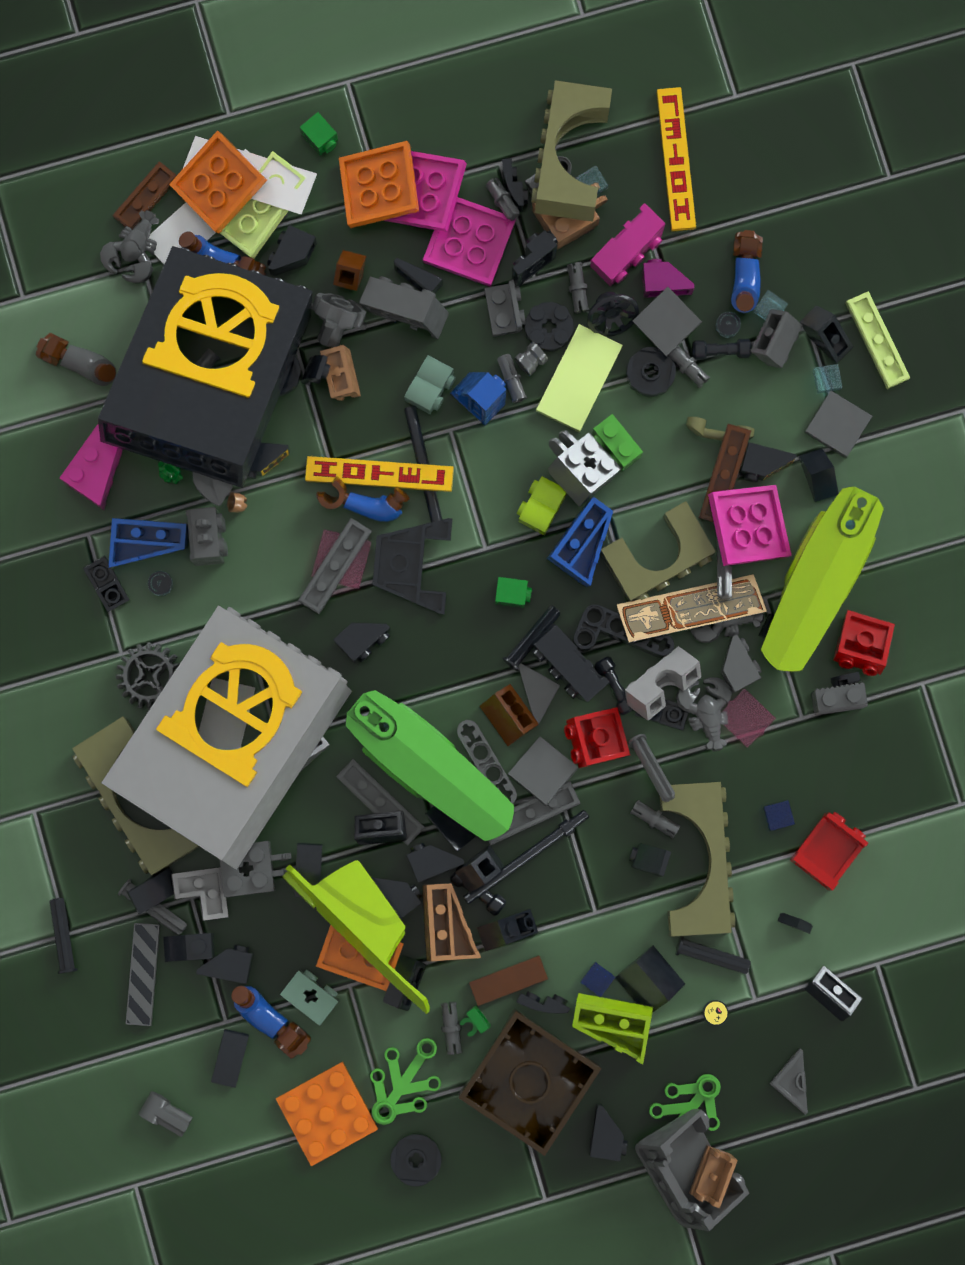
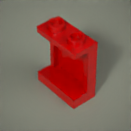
[790,812,868,891]

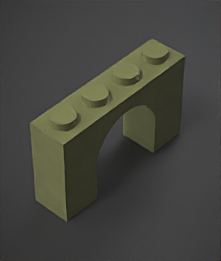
[600,501,716,602]

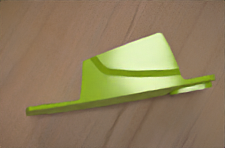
[761,487,883,672]
[282,860,430,1014]

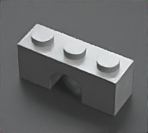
[625,646,701,721]

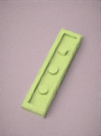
[845,291,910,389]

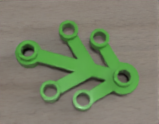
[370,1038,441,1125]
[649,1074,721,1131]

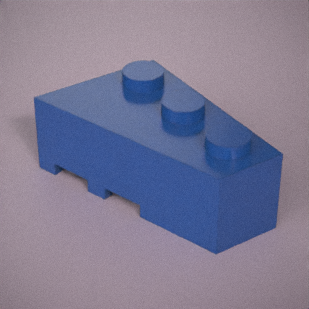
[450,372,506,425]

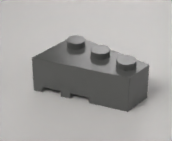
[359,276,449,339]

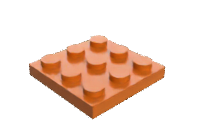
[169,130,267,234]
[339,141,419,228]
[276,1061,379,1166]

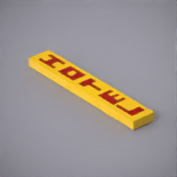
[657,87,696,232]
[305,456,454,492]

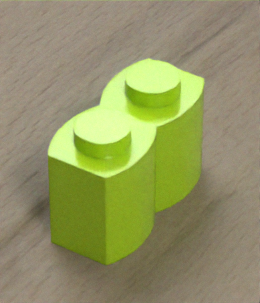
[517,476,567,536]

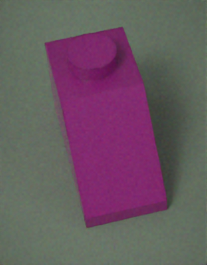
[642,259,694,298]

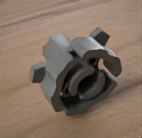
[311,293,367,348]

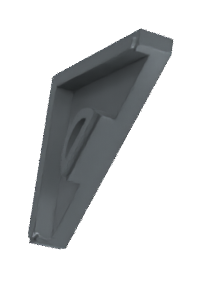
[518,663,560,726]
[769,1048,808,1115]

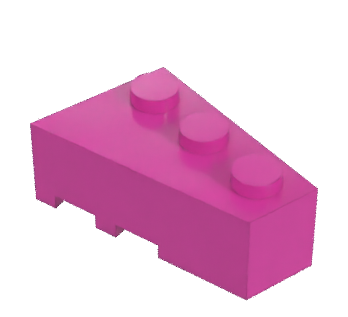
[590,203,666,286]
[60,425,123,510]

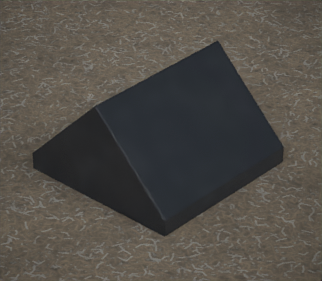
[615,945,685,1013]

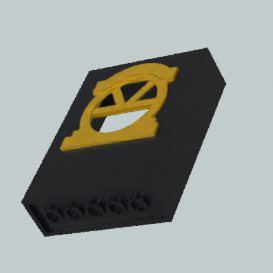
[98,246,313,488]

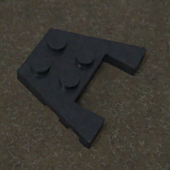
[373,518,453,614]

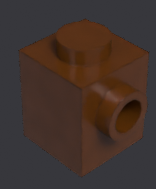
[333,250,366,291]

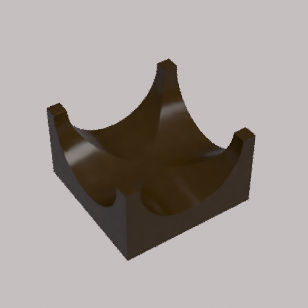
[459,1008,601,1156]

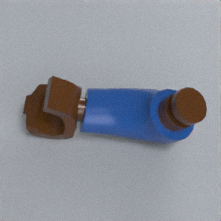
[731,230,763,313]
[179,231,266,275]
[316,476,409,522]
[232,986,311,1059]

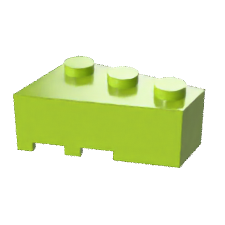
[572,993,653,1064]

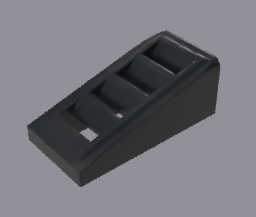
[394,258,443,294]

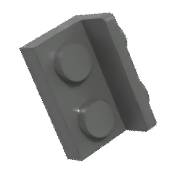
[484,280,526,337]

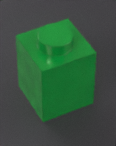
[300,112,338,156]
[495,577,532,608]

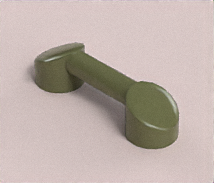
[686,417,755,441]

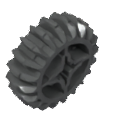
[116,642,180,710]

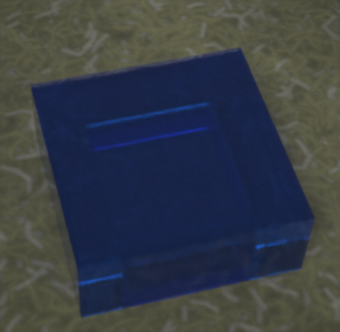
[763,800,795,831]
[580,962,615,997]

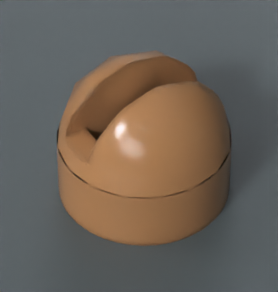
[227,492,247,513]

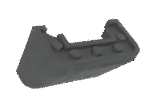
[635,1109,749,1231]

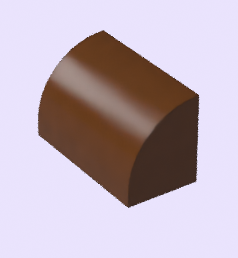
[480,684,539,746]

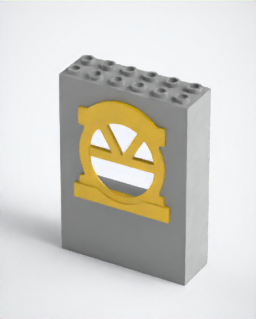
[102,605,352,870]

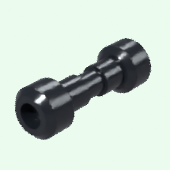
[692,339,752,360]
[594,656,633,715]
[450,866,506,916]

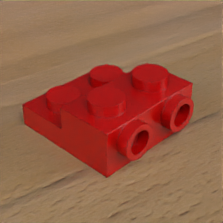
[833,610,895,676]
[564,707,630,768]

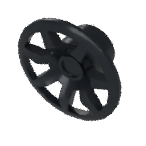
[587,292,639,336]

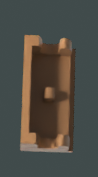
[320,345,361,401]
[689,1145,738,1208]

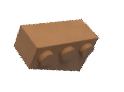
[422,883,481,961]

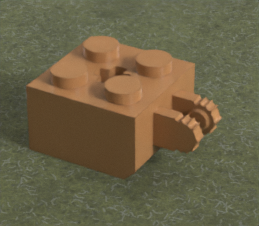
[532,183,608,250]

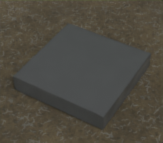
[633,287,702,357]
[804,391,872,458]
[508,737,578,806]

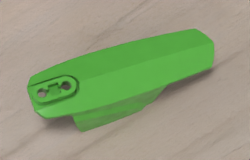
[346,690,514,841]

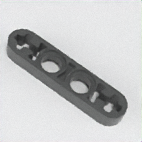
[457,720,517,804]

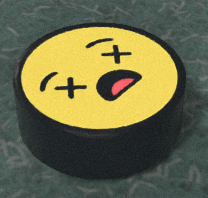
[703,1000,728,1026]

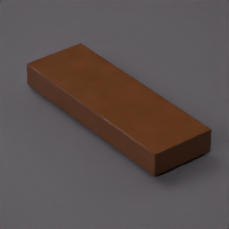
[112,161,177,230]
[469,955,548,1006]

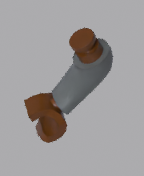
[36,333,116,386]

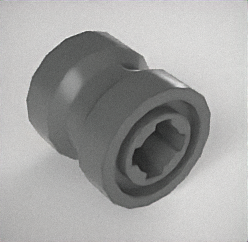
[514,342,548,376]

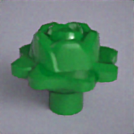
[158,462,183,484]

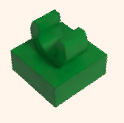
[459,1005,491,1037]

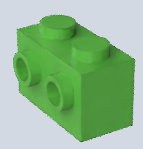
[592,414,643,472]

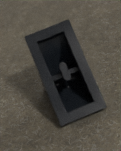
[799,449,838,502]

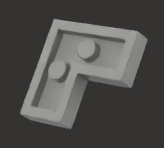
[171,867,228,921]

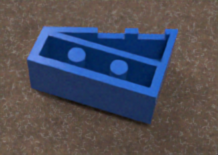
[546,496,613,587]
[109,518,189,568]

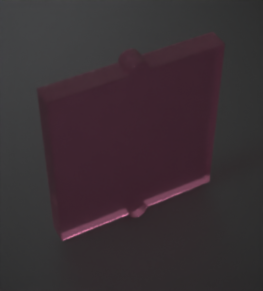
[722,688,776,748]

